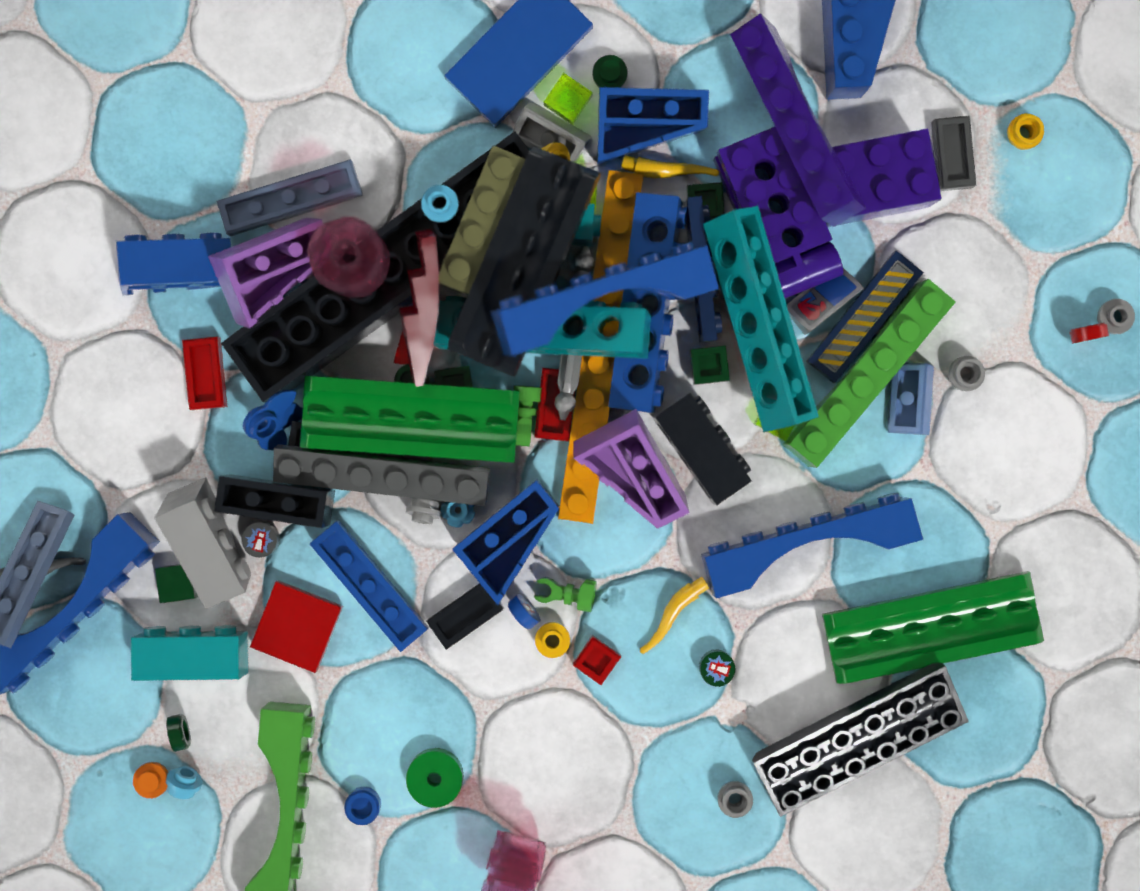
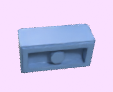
[888,363,934,435]

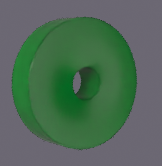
[406,748,464,808]

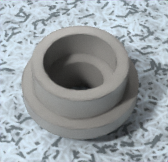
[1097,299,1135,334]
[948,356,985,391]
[406,498,441,524]
[717,781,753,818]

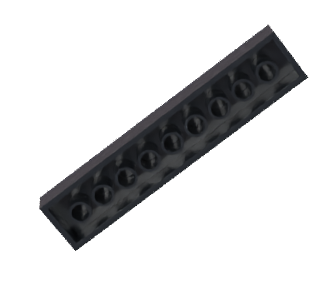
[221,131,529,403]

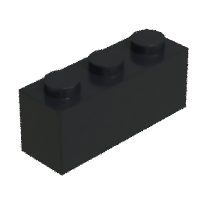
[653,393,752,506]
[214,474,335,528]

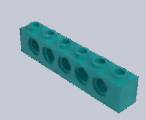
[703,206,819,432]
[434,296,651,359]

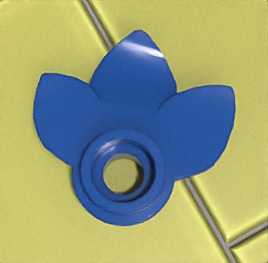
[243,390,303,450]

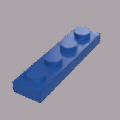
[310,520,429,652]

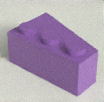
[208,218,334,328]
[573,409,690,529]

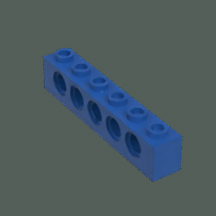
[608,192,688,413]

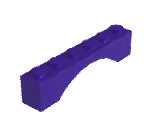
[730,13,866,227]

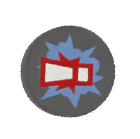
[242,522,280,558]

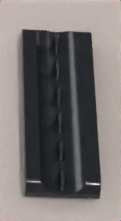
[448,146,601,377]
[752,663,969,817]

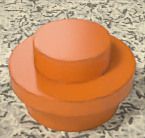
[133,762,168,799]

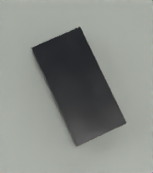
[426,583,504,650]

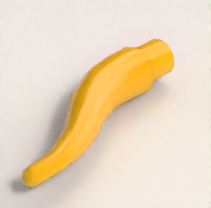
[621,155,719,179]
[640,576,709,654]

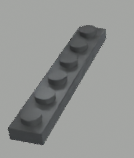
[273,444,490,506]

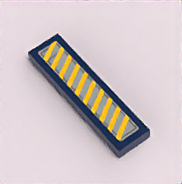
[806,250,924,383]

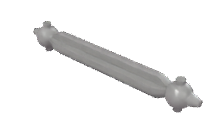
[554,246,595,420]

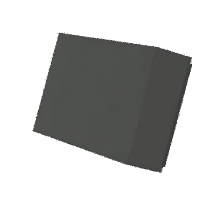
[931,115,977,191]

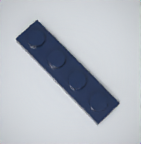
[684,196,722,343]

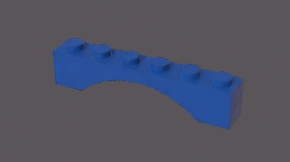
[491,242,719,356]
[701,493,923,599]
[0,512,160,695]

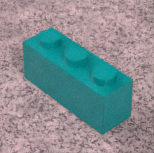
[131,625,248,681]

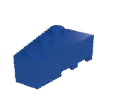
[822,0,896,100]
[597,87,709,165]
[116,233,231,296]
[452,479,560,605]

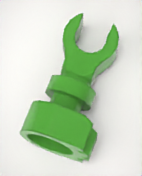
[513,385,541,447]
[534,577,597,612]

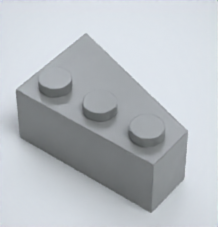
[154,477,251,609]

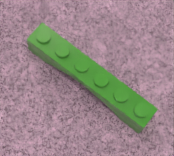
[782,279,956,468]
[245,702,315,891]

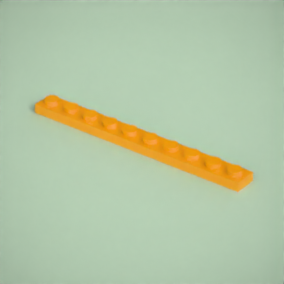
[558,170,644,524]

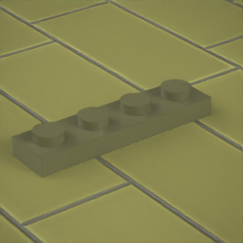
[439,145,526,295]

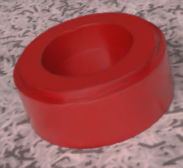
[1069,322,1109,344]

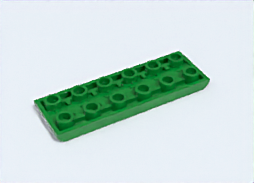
[300,376,520,463]
[822,571,1044,684]

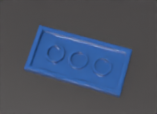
[444,0,593,128]

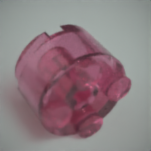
[307,216,390,298]
[481,830,546,891]

